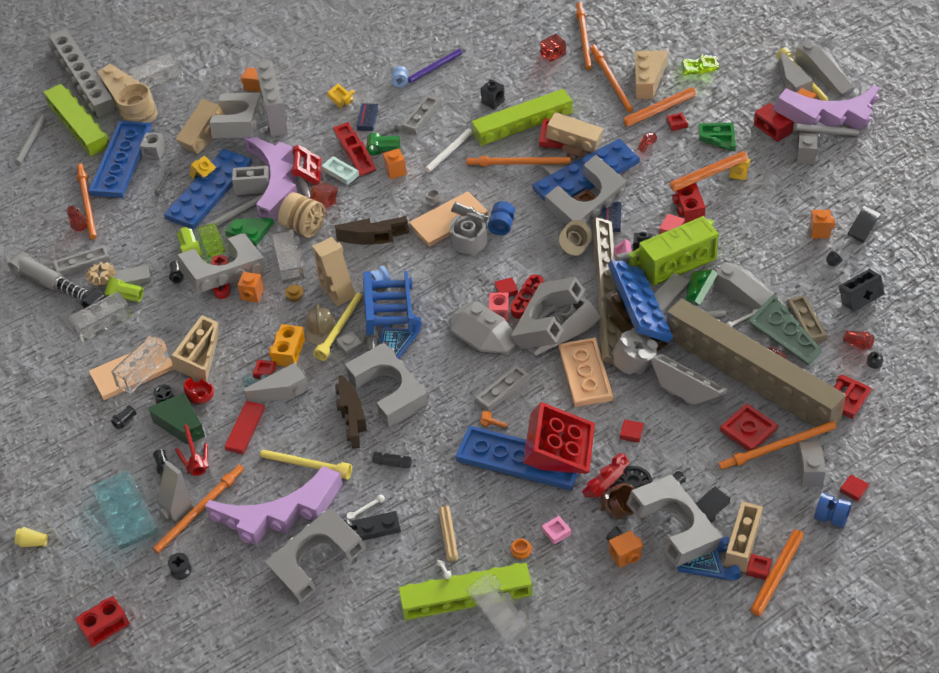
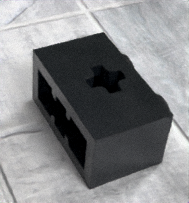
[839,269,885,311]

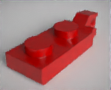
[581,453,630,498]

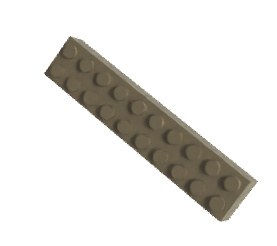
[667,298,846,435]

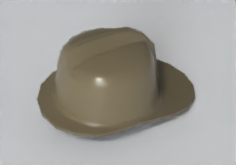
[558,220,592,256]
[305,304,335,346]

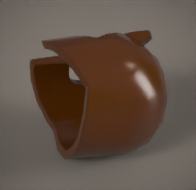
[600,483,636,519]

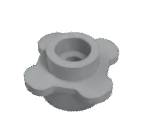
[424,189,444,206]

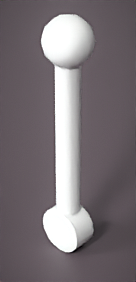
[726,309,759,327]
[347,495,385,521]
[436,560,452,580]

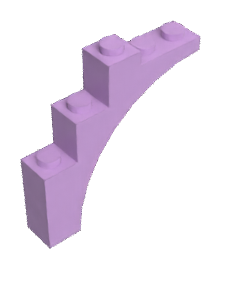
[773,85,880,132]
[244,136,297,221]
[205,466,343,545]

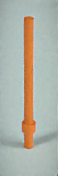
[576,2,592,70]
[590,45,633,112]
[466,156,571,167]
[77,163,97,240]
[718,421,837,470]
[152,464,245,554]

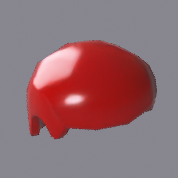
[183,378,214,404]

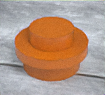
[510,538,532,559]

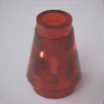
[66,205,87,231]
[843,330,874,351]

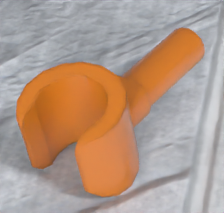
[480,411,508,428]

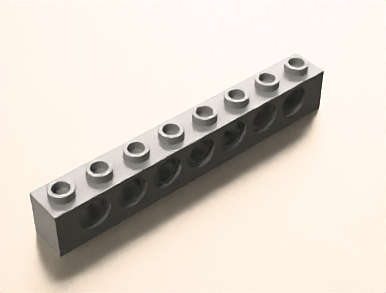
[48,29,116,118]

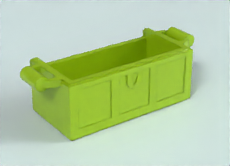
[629,216,719,286]

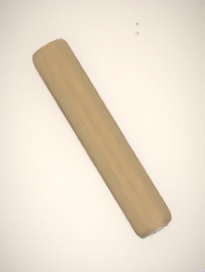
[438,506,458,562]

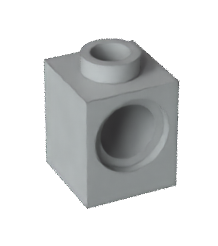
[140,133,166,160]

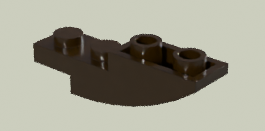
[334,216,409,245]
[601,289,668,352]
[335,375,367,449]

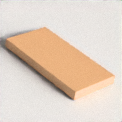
[409,192,488,247]
[558,337,613,407]
[89,340,174,400]

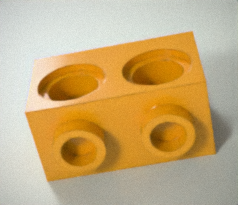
[269,324,305,367]

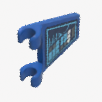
[380,315,422,359]
[677,537,740,580]

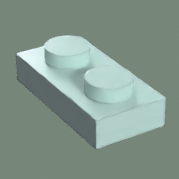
[322,156,359,185]

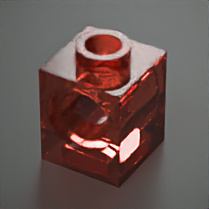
[540,33,566,62]
[310,182,338,208]

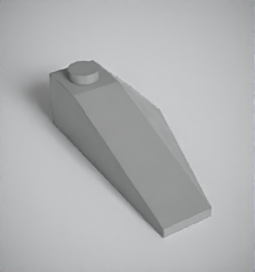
[795,40,854,96]
[713,262,789,309]
[527,297,601,355]

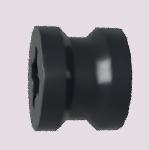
[153,384,174,404]
[168,553,192,580]

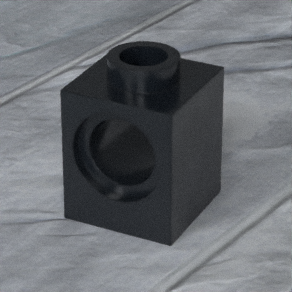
[480,79,505,110]

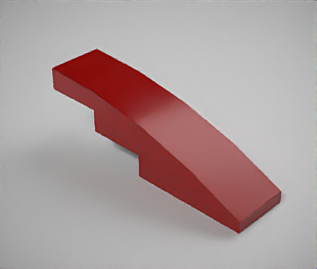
[333,122,376,176]

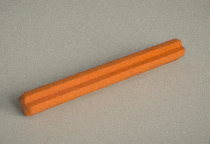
[623,87,696,127]
[670,151,748,191]
[750,529,803,617]

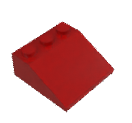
[523,402,595,474]

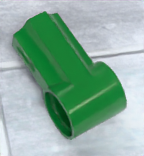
[366,133,401,156]

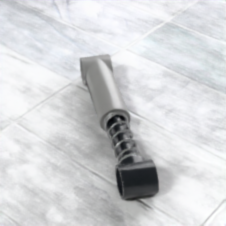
[7,251,107,314]

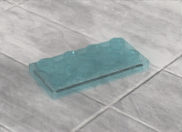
[91,470,159,550]

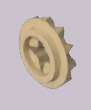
[85,262,115,286]

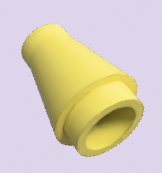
[15,527,48,548]

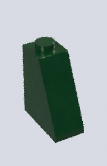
[148,392,205,444]

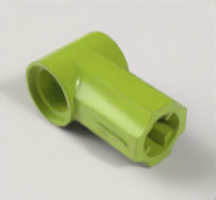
[177,227,202,257]
[104,277,144,303]

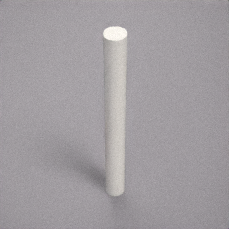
[425,128,473,173]

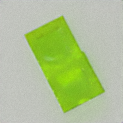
[681,55,719,75]
[198,223,226,257]

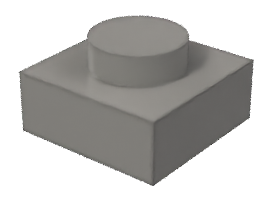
[336,331,363,356]

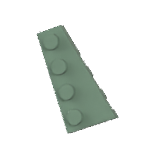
[748,294,822,366]

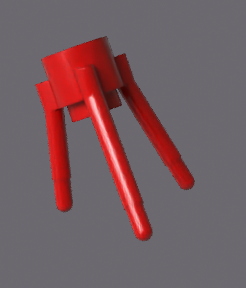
[175,424,209,476]

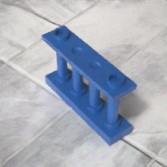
[363,271,416,335]

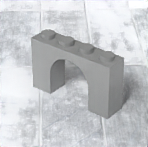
[255,61,288,137]
[210,92,264,138]
[544,155,627,225]
[177,233,264,294]
[511,277,585,350]
[345,342,429,427]
[626,475,722,567]
[265,507,366,604]

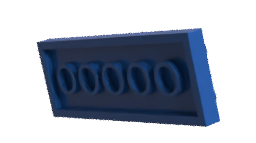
[89,121,152,198]
[532,138,640,202]
[164,149,253,230]
[608,260,673,343]
[455,425,579,491]

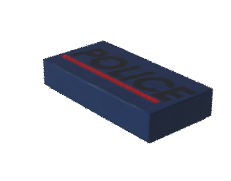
[356,103,378,131]
[603,202,621,232]

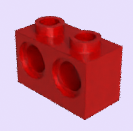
[672,183,706,223]
[75,595,130,647]

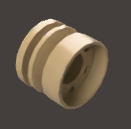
[115,83,158,123]
[278,192,325,238]

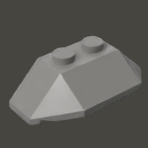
[451,301,518,355]
[651,354,728,405]

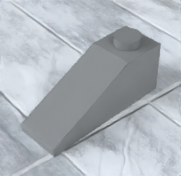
[779,52,813,93]
[797,131,817,165]
[243,363,308,403]
[797,435,826,487]
[157,461,193,524]

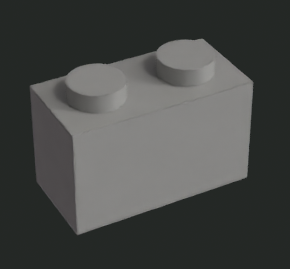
[232,166,270,195]

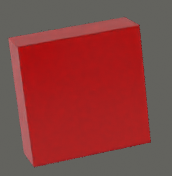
[666,113,688,131]
[495,277,518,297]
[253,359,277,379]
[620,419,644,443]
[840,474,869,502]
[746,554,773,580]

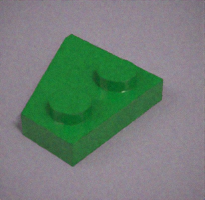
[699,123,736,151]
[225,218,274,246]
[685,270,718,306]

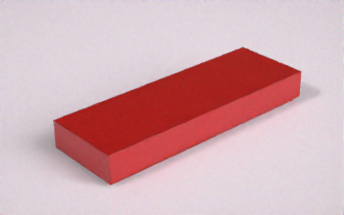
[224,401,265,454]

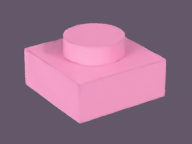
[614,239,632,261]
[542,516,571,545]

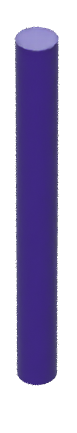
[408,48,463,83]

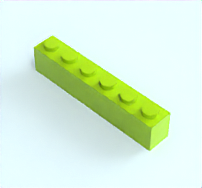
[44,84,109,157]
[471,89,573,146]
[399,563,533,621]

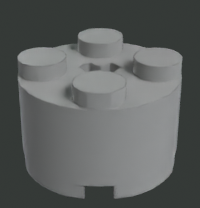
[450,213,487,256]
[611,328,658,375]

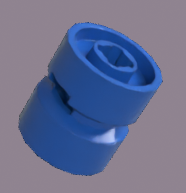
[488,201,515,236]
[814,493,852,529]

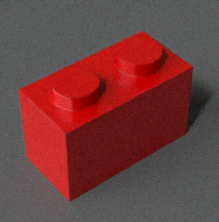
[753,103,794,142]

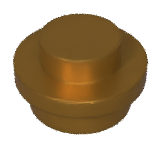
[285,285,304,302]

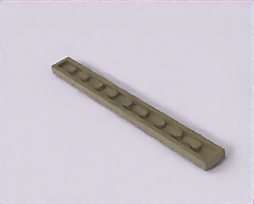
[592,217,621,365]

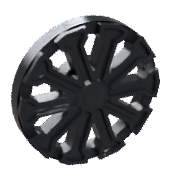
[614,466,653,489]

